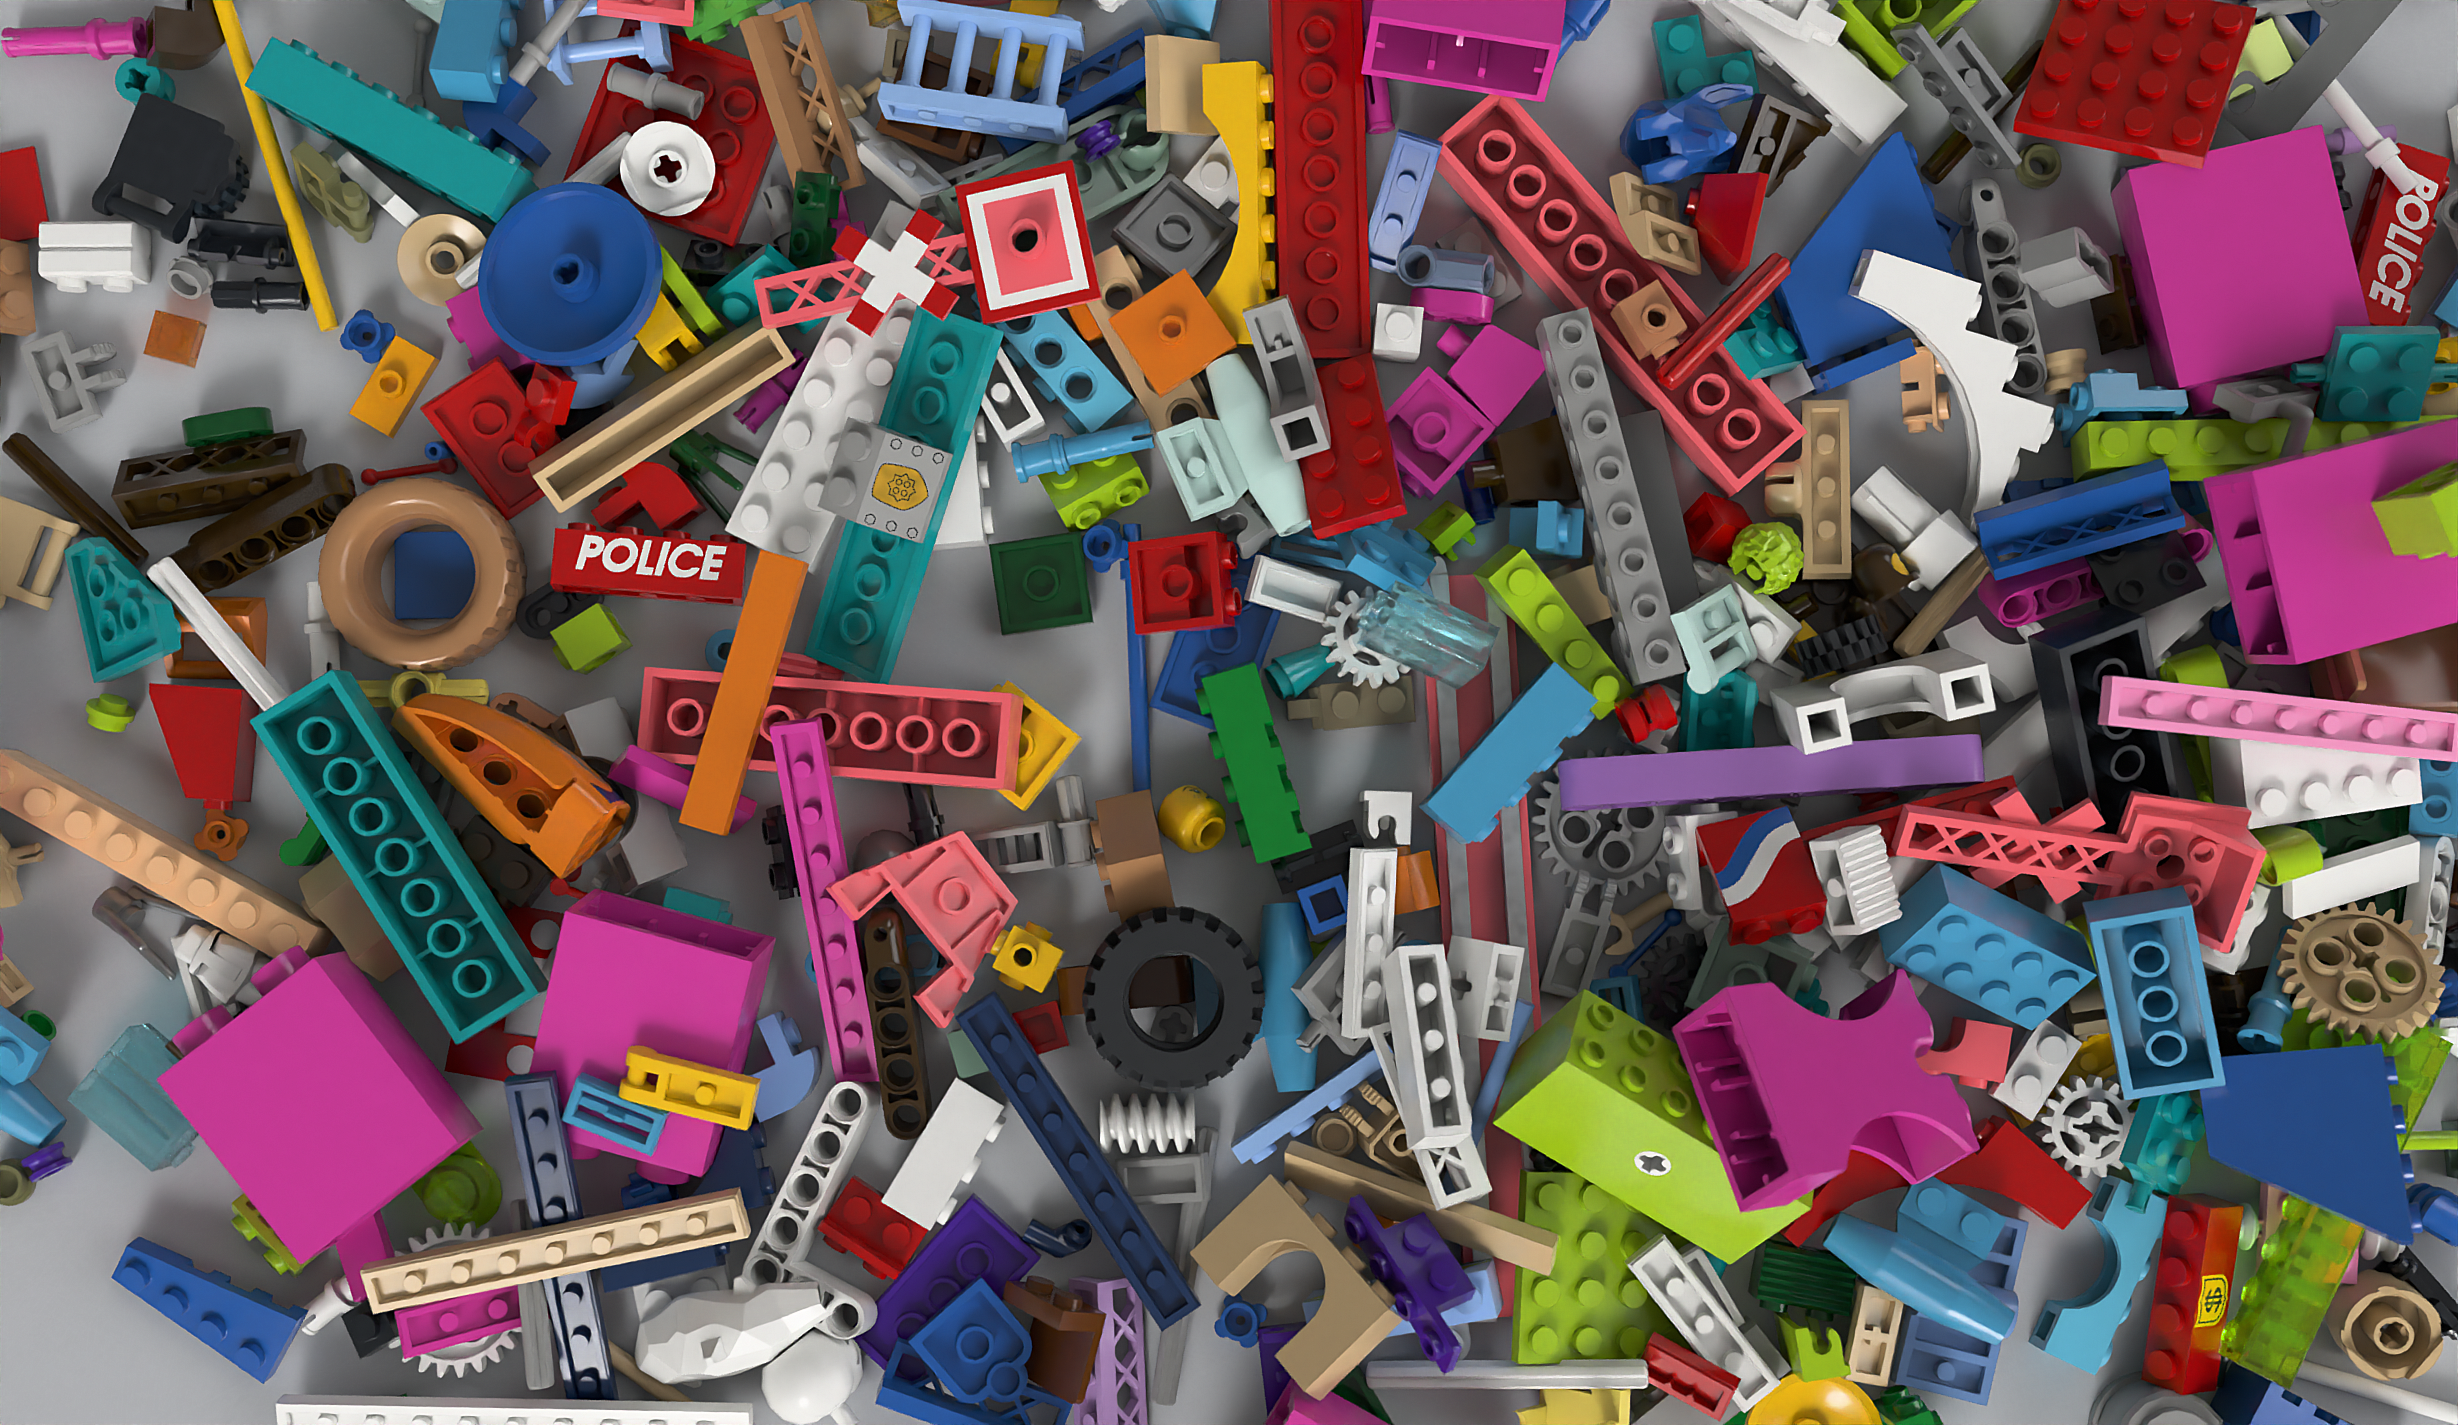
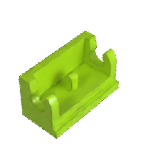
[1773,1311,1852,1383]

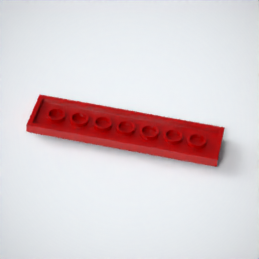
[1268,0,1371,360]

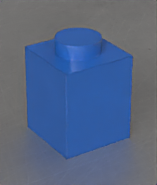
[1295,874,1348,935]

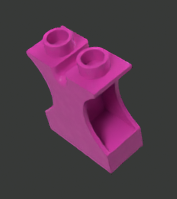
[1672,968,1980,1213]

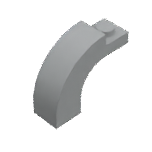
[1242,294,1331,463]

